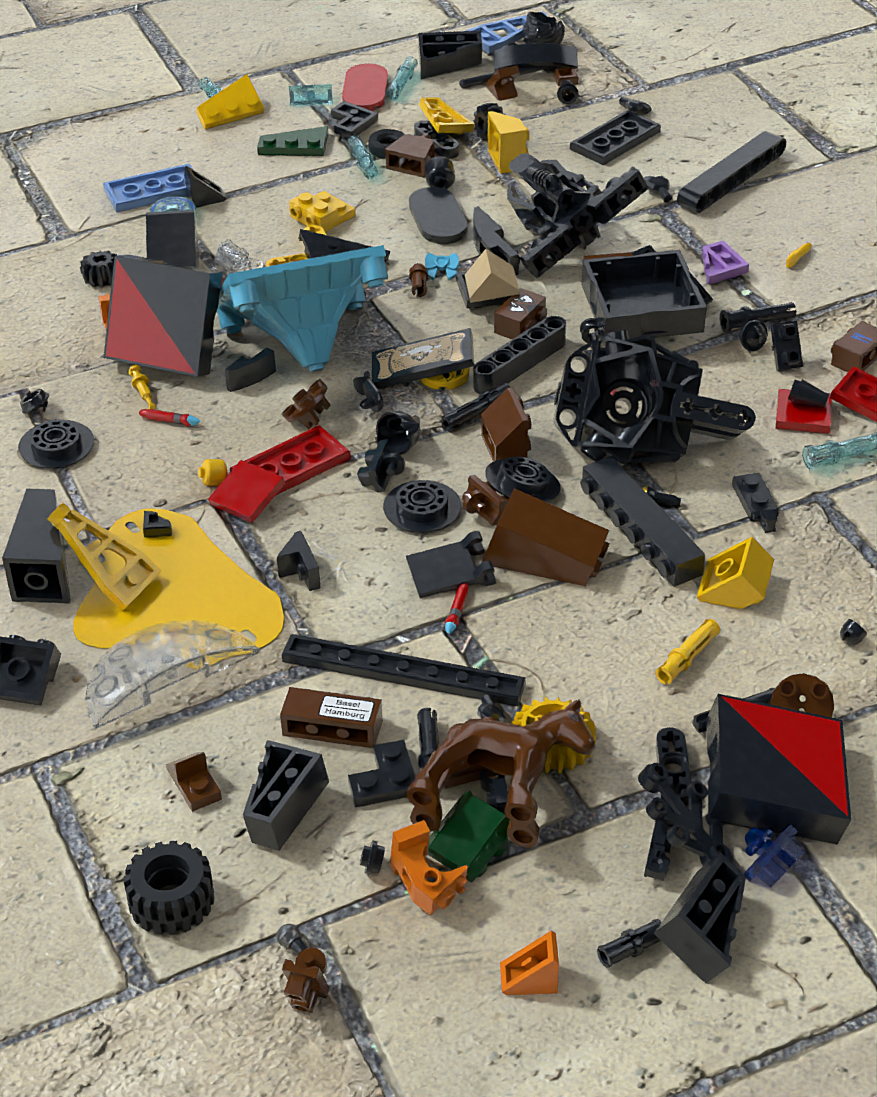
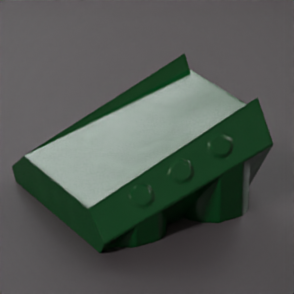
[427,790,510,883]

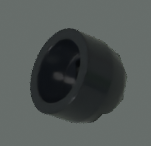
[840,619,867,645]

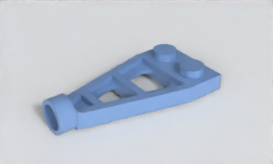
[466,11,547,54]

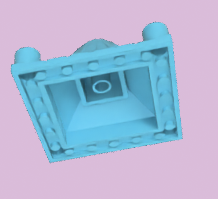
[217,245,388,372]

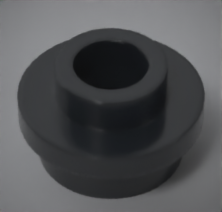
[360,840,385,875]

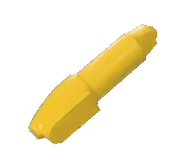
[786,242,812,268]

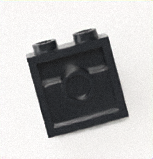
[0,635,62,706]

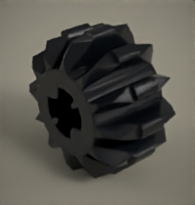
[473,103,506,141]
[80,250,117,288]

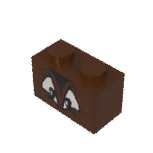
[494,288,547,339]

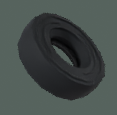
[368,129,405,158]

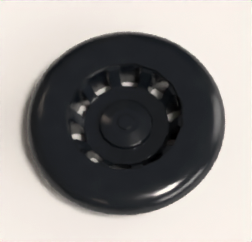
[18,419,94,469]
[485,456,561,502]
[383,480,461,533]

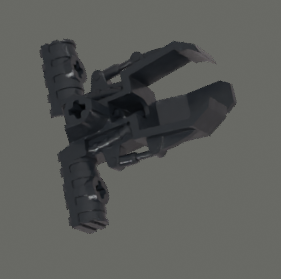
[507,153,649,278]

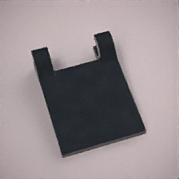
[406,531,496,598]

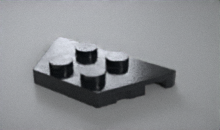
[298,229,390,283]

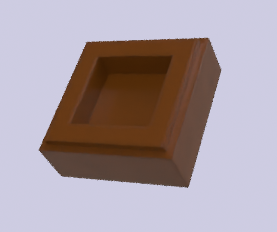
[553,67,579,86]

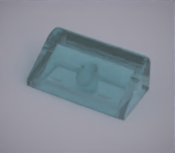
[289,84,333,107]

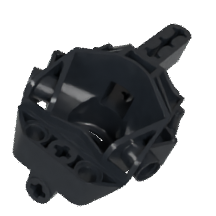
[554,330,756,467]

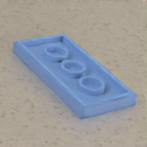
[103,164,193,212]

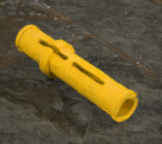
[655,619,721,684]

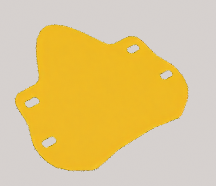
[73,508,284,667]

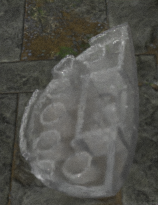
[85,620,260,730]

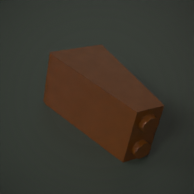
[481,488,610,586]

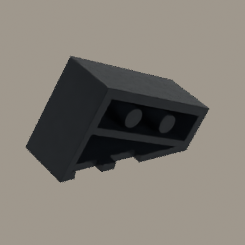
[418,30,482,80]
[243,740,329,851]
[654,853,746,983]

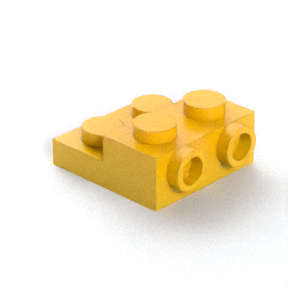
[289,191,356,232]

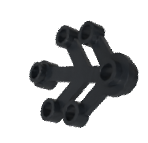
[638,763,733,866]

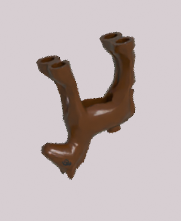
[406,699,595,848]

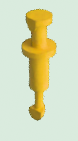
[128,365,156,410]

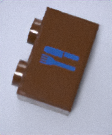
[831,321,877,372]

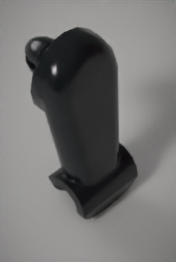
[353,371,384,413]

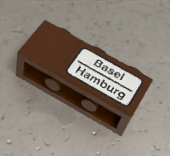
[280,687,383,748]

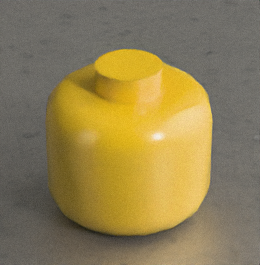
[198,459,227,486]

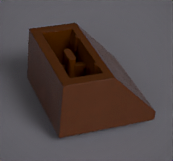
[481,387,532,461]

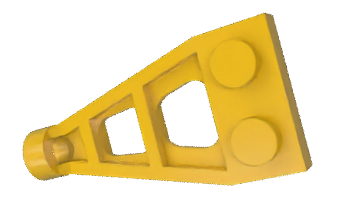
[47,502,161,611]

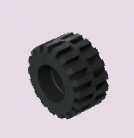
[124,841,215,935]

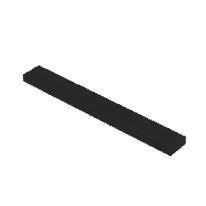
[282,634,526,707]

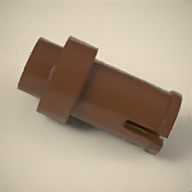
[409,263,428,297]

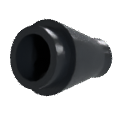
[557,79,578,104]
[788,379,829,409]

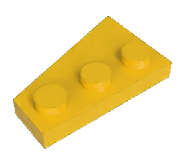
[196,74,264,130]
[419,97,475,135]

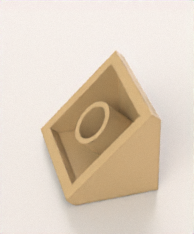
[465,249,520,303]

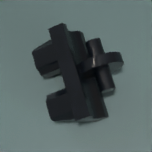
[770,321,803,371]
[357,439,406,492]

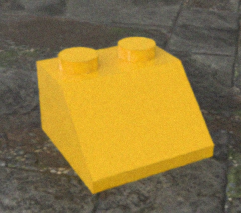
[488,111,530,174]
[696,537,774,609]

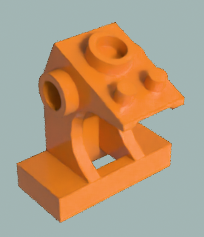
[390,820,468,916]

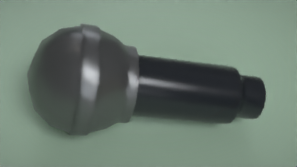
[277,924,309,956]

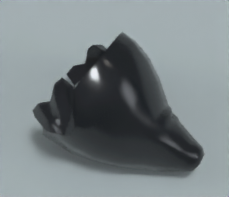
[375,411,421,455]

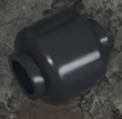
[425,157,455,189]

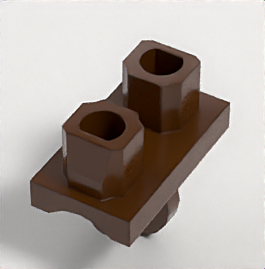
[462,475,509,526]
[282,947,330,1013]

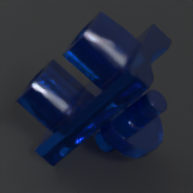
[743,824,805,887]

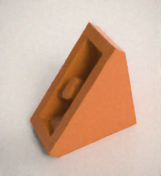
[500,931,559,995]

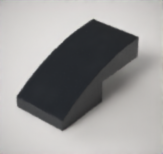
[225,347,276,392]

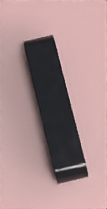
[473,316,566,394]

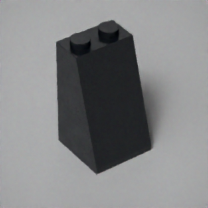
[146,210,199,268]
[2,488,71,604]

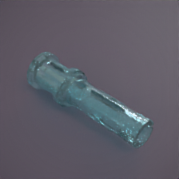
[802,432,877,470]

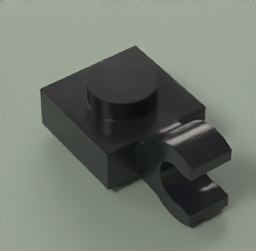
[480,771,508,814]

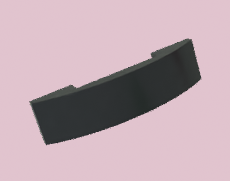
[493,43,578,72]

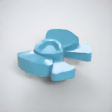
[425,253,459,280]

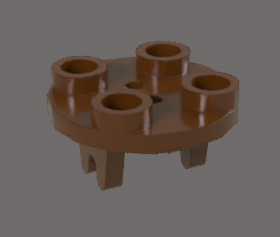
[281,379,331,429]
[770,673,834,718]

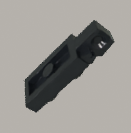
[732,473,779,533]
[644,794,675,881]

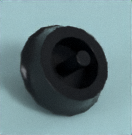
[739,320,768,352]
[20,389,50,414]

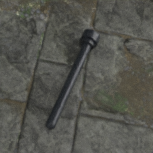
[459,65,557,88]

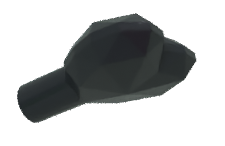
[619,97,652,114]
[644,175,672,203]
[477,694,510,723]

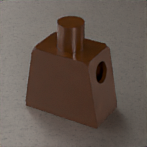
[385,134,435,178]

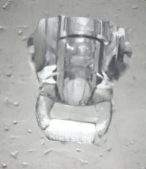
[212,238,266,275]

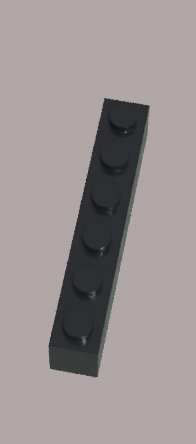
[580,456,705,587]

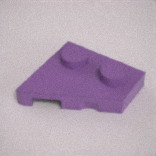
[702,241,749,285]

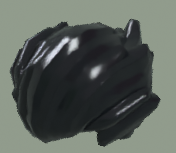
[523,11,565,44]

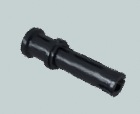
[719,302,797,332]

